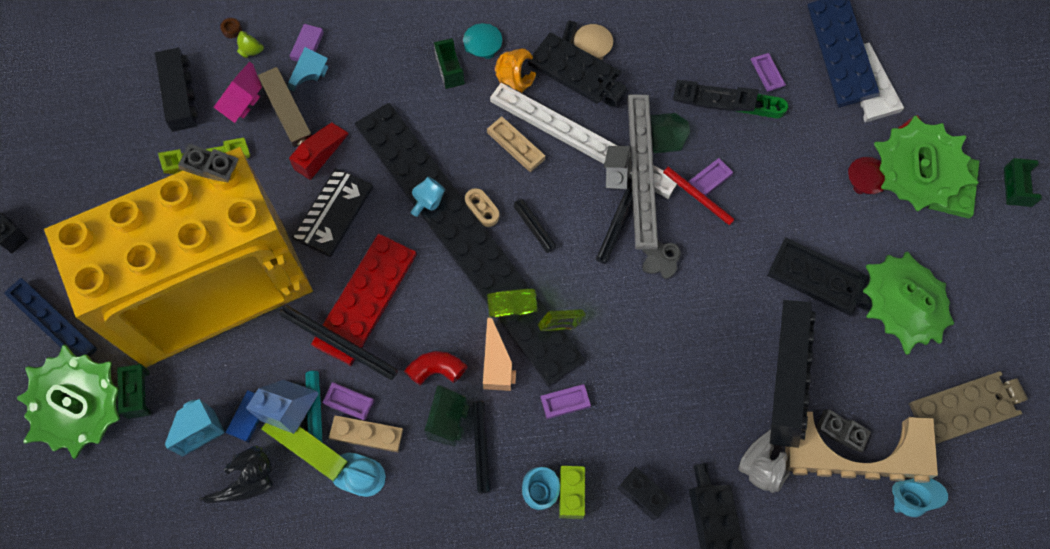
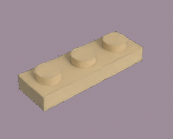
[487,116,545,173]
[329,416,403,453]

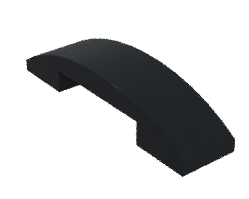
[673,80,759,111]

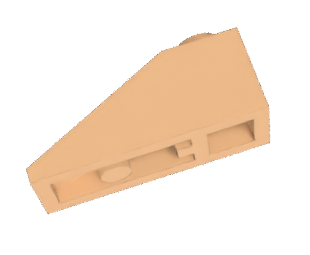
[483,318,516,391]

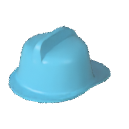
[333,453,386,497]
[892,478,948,518]

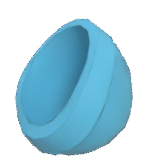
[522,467,560,510]

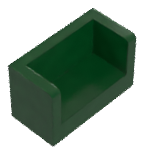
[433,38,465,89]
[1004,158,1042,207]
[117,364,151,419]

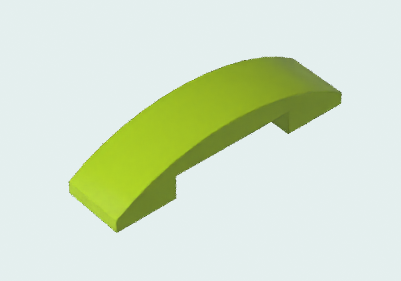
[158,138,250,174]
[261,423,348,482]

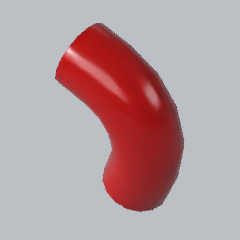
[404,351,468,386]

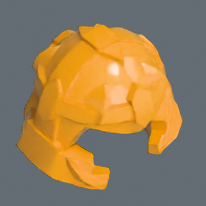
[495,48,536,93]

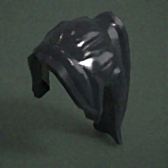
[200,445,273,503]

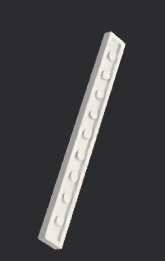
[490,83,677,199]

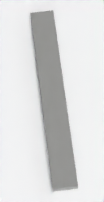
[628,95,658,249]

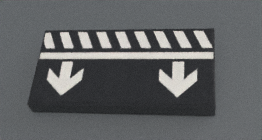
[292,168,373,257]

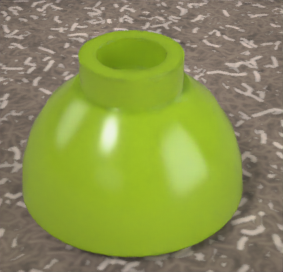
[237,31,264,58]

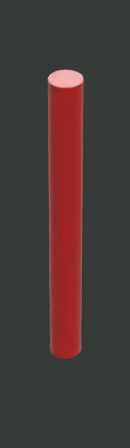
[663,166,734,225]

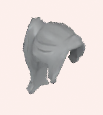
[738,429,790,493]

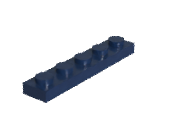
[4,278,98,357]

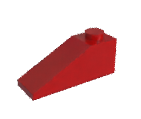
[289,122,349,180]

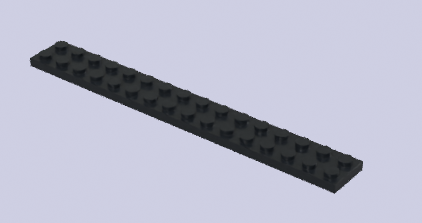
[355,103,585,388]

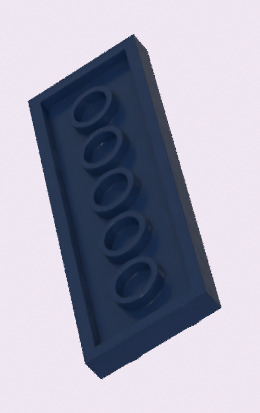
[807,0,880,108]

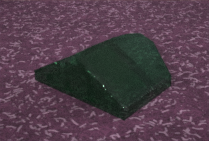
[650,113,690,153]

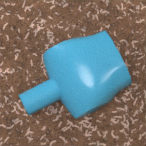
[410,177,445,217]

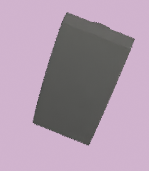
[178,143,239,182]
[816,409,871,452]

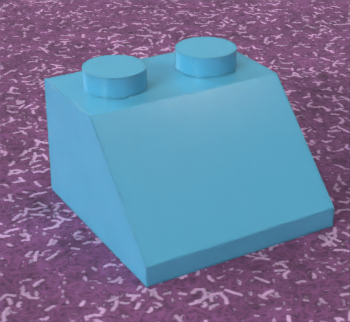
[165,399,225,457]

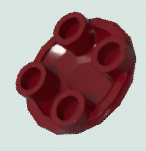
[848,157,885,194]

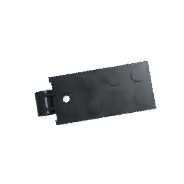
[528,32,627,108]
[767,237,872,316]

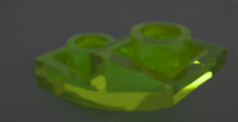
[487,289,537,317]

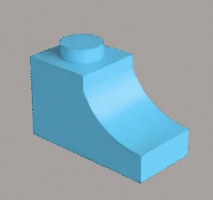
[287,47,329,92]

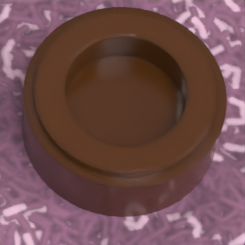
[220,18,242,39]

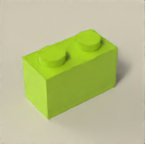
[559,466,585,519]

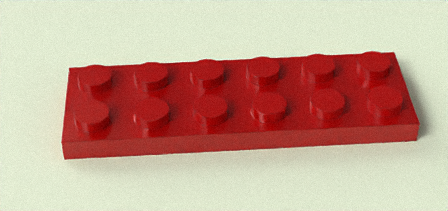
[311,233,417,366]

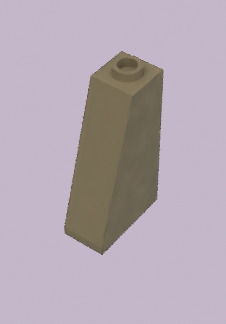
[258,67,312,147]

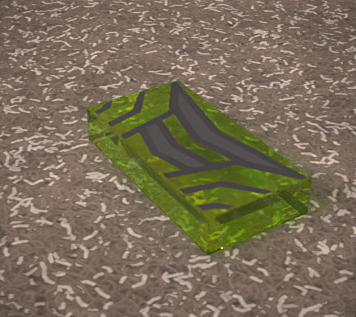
[538,309,586,331]

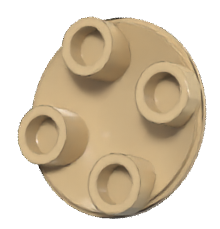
[574,24,613,60]

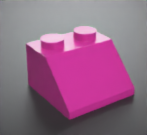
[214,61,262,123]

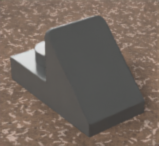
[604,145,630,189]

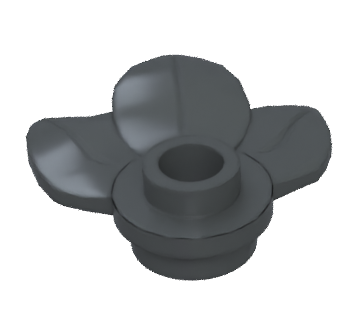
[641,241,681,279]

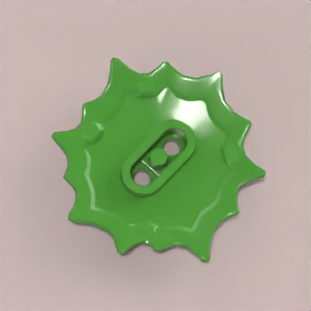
[874,116,979,211]
[863,252,954,355]
[17,345,120,459]

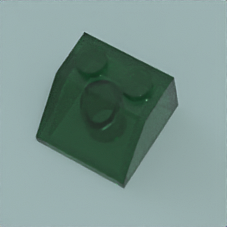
[424,385,470,447]

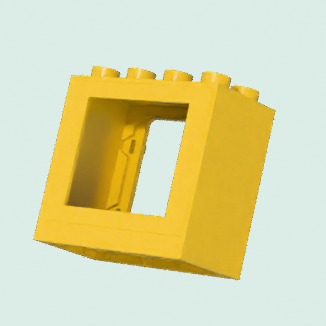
[44,147,313,367]

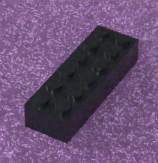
[770,300,816,448]

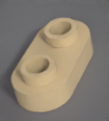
[465,189,499,227]

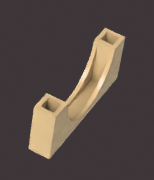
[785,412,938,483]

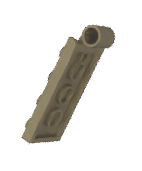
[909,371,1028,444]

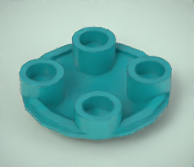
[463,23,503,59]

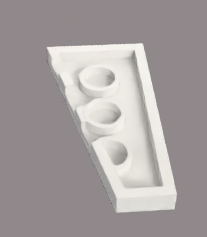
[860,43,904,122]

